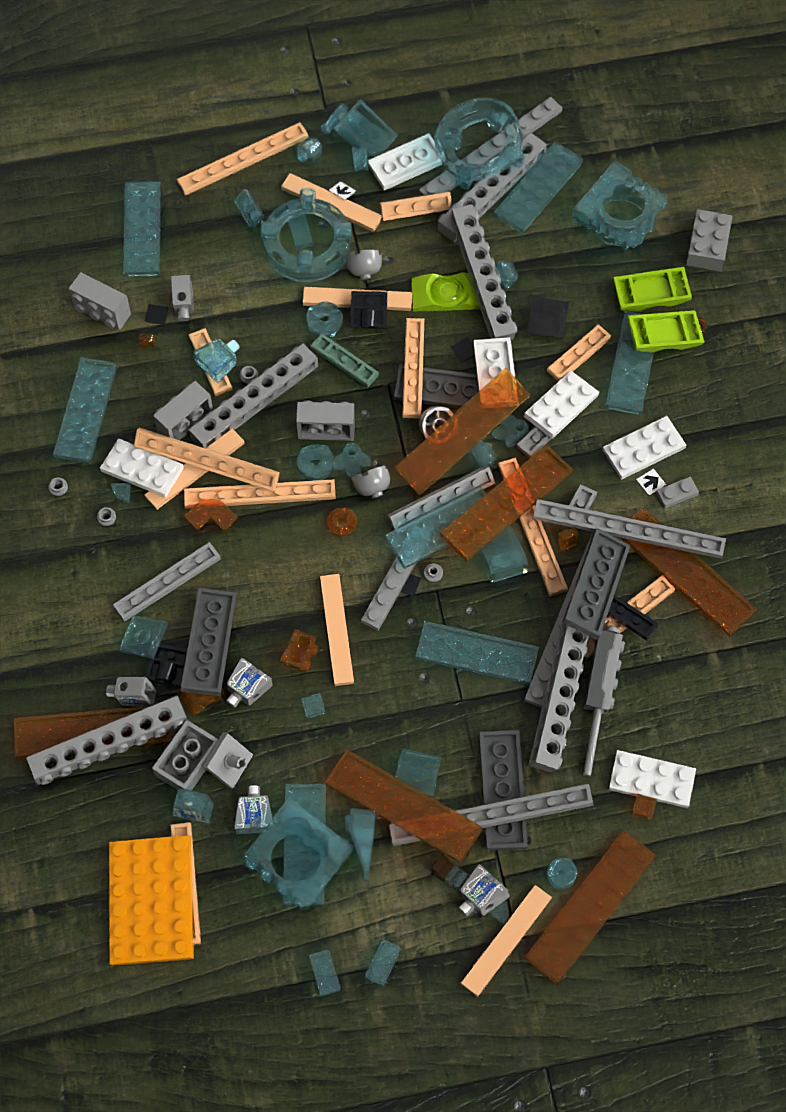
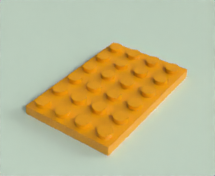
[109,835,194,966]

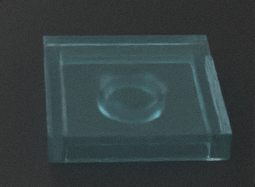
[119,615,168,659]

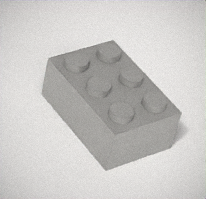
[686,209,732,272]
[69,272,131,331]
[153,381,213,440]
[296,401,355,441]
[152,720,218,796]

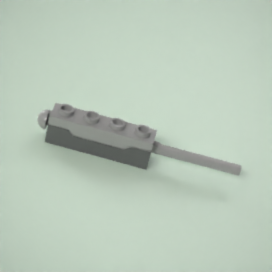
[583,625,625,777]

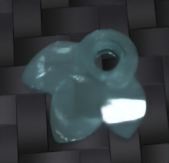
[492,414,529,447]
[334,443,371,478]

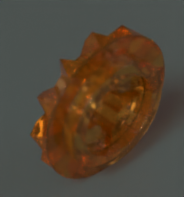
[327,507,357,536]

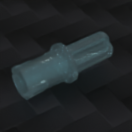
[320,103,348,135]

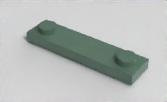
[310,333,379,388]

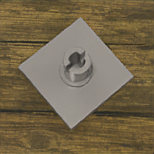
[203,732,253,788]

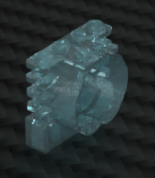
[572,161,668,250]
[243,798,354,909]

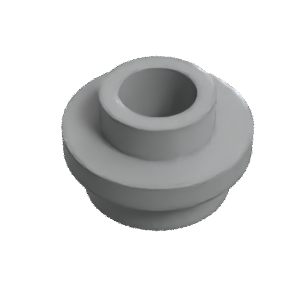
[240,366,258,384]
[49,477,68,496]
[97,507,116,526]
[424,563,443,582]

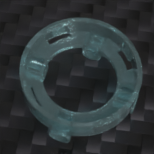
[434,98,525,189]
[261,187,351,282]

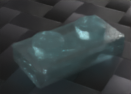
[234,189,264,228]
[365,939,401,987]
[309,949,341,997]

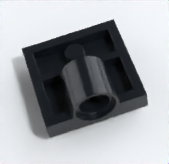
[350,291,388,329]
[527,297,569,339]
[145,642,188,688]

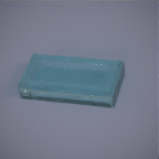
[288,213,313,250]

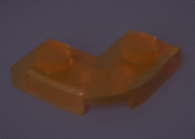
[184,499,238,531]

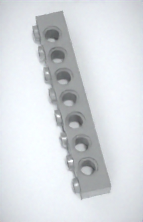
[438,133,547,242]
[450,204,517,340]
[189,344,318,448]
[528,620,590,773]
[26,696,187,785]

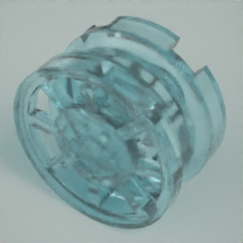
[351,146,369,172]
[547,858,577,890]

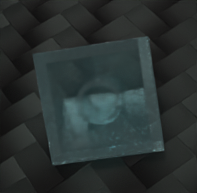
[394,749,442,795]

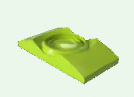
[613,267,692,311]
[412,273,481,312]
[627,310,705,352]

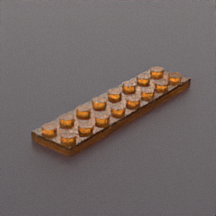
[394,367,531,496]
[440,445,573,562]
[621,508,757,637]
[14,705,175,759]
[325,749,483,863]
[525,830,657,984]

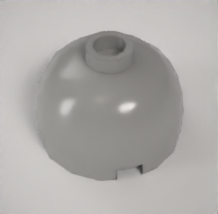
[346,250,382,280]
[419,406,457,444]
[351,466,390,499]

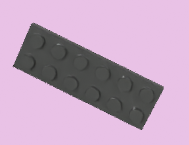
[394,364,505,414]
[562,528,631,640]
[181,588,237,697]
[479,730,528,851]

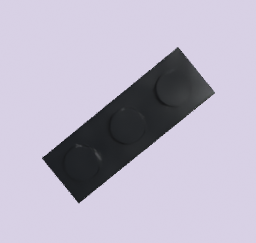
[607,595,659,641]

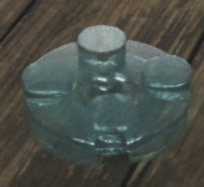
[306,301,343,337]
[297,444,335,481]

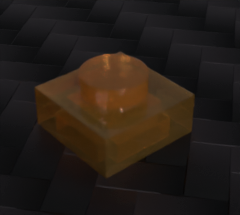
[558,527,579,550]
[632,793,657,820]

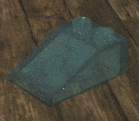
[333,99,398,158]
[472,521,528,583]
[345,808,376,881]

